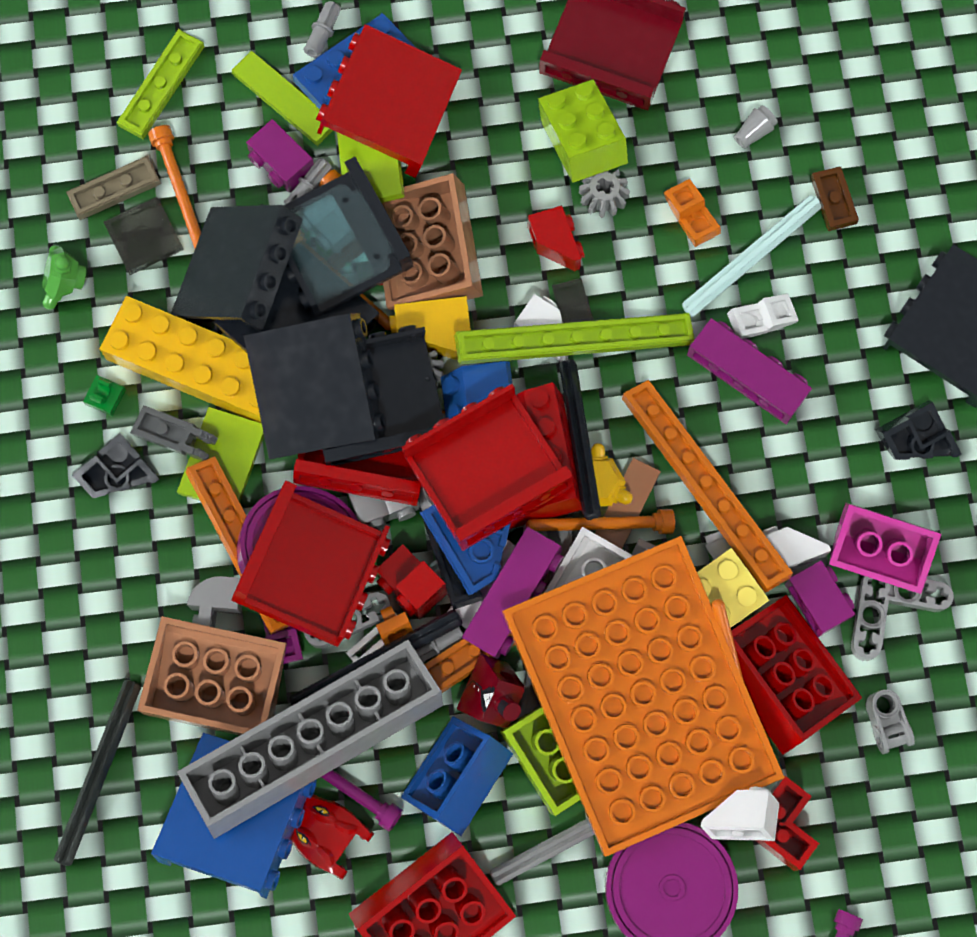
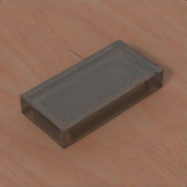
[552,278,594,323]

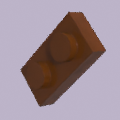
[811,166,859,231]

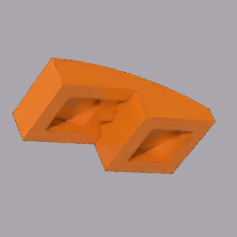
[664,178,721,247]

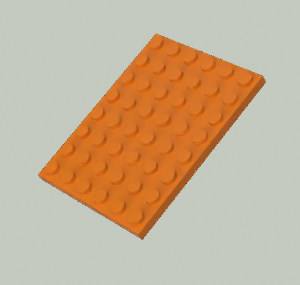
[502,536,785,857]

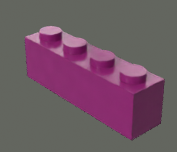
[687,318,812,425]
[462,526,564,659]

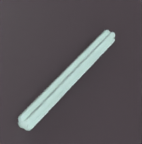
[682,195,821,317]

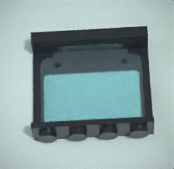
[261,157,414,317]

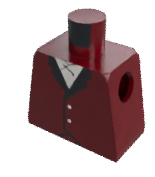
[457,653,524,728]

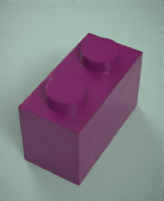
[246,119,314,193]
[784,560,855,637]

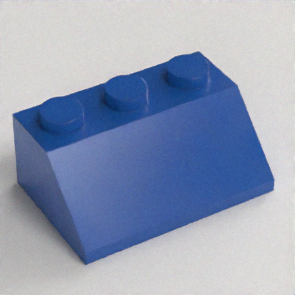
[441,361,513,419]
[401,716,514,836]

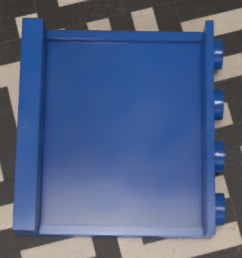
[151,732,317,899]

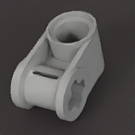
[865,689,915,755]

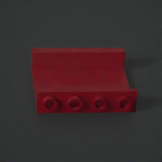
[539,0,686,111]

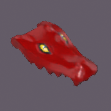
[290,794,374,880]

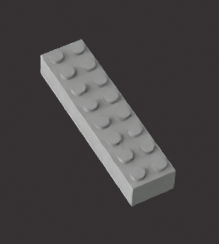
[177,640,443,839]

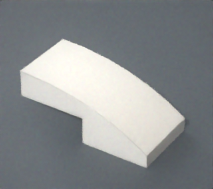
[727,293,799,339]

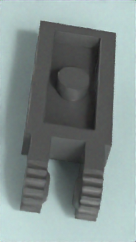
[130,405,218,461]

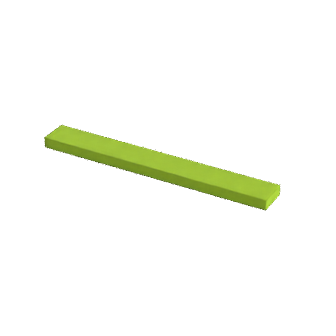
[454,313,695,365]

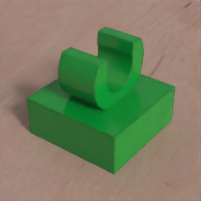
[83,375,126,417]

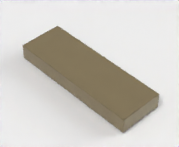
[66,155,161,220]

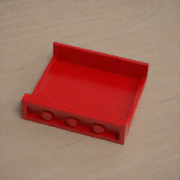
[316,24,462,178]
[402,384,573,551]
[293,450,421,506]
[231,480,391,647]

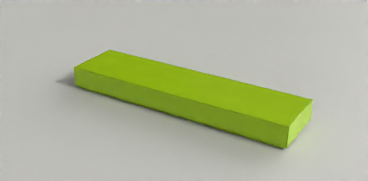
[117,29,205,140]
[231,51,333,146]

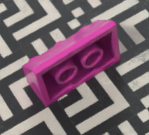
[829,503,941,594]

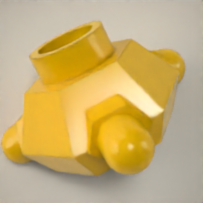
[591,443,633,506]

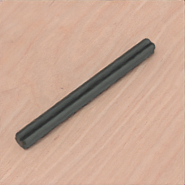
[54,680,141,866]

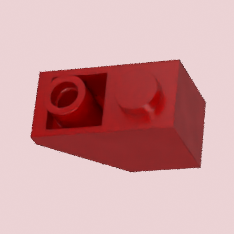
[527,205,585,271]

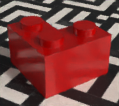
[376,544,447,620]
[755,776,820,871]

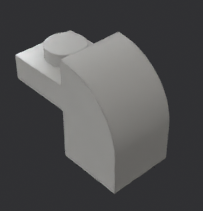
[187,576,243,628]

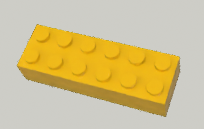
[99,296,261,423]

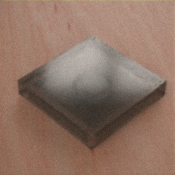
[104,197,184,275]

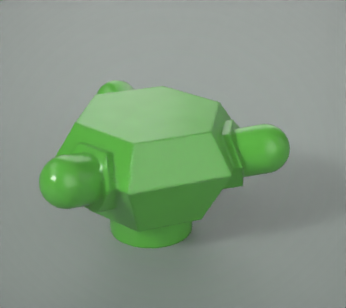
[42,245,86,310]

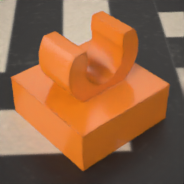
[376,606,413,645]

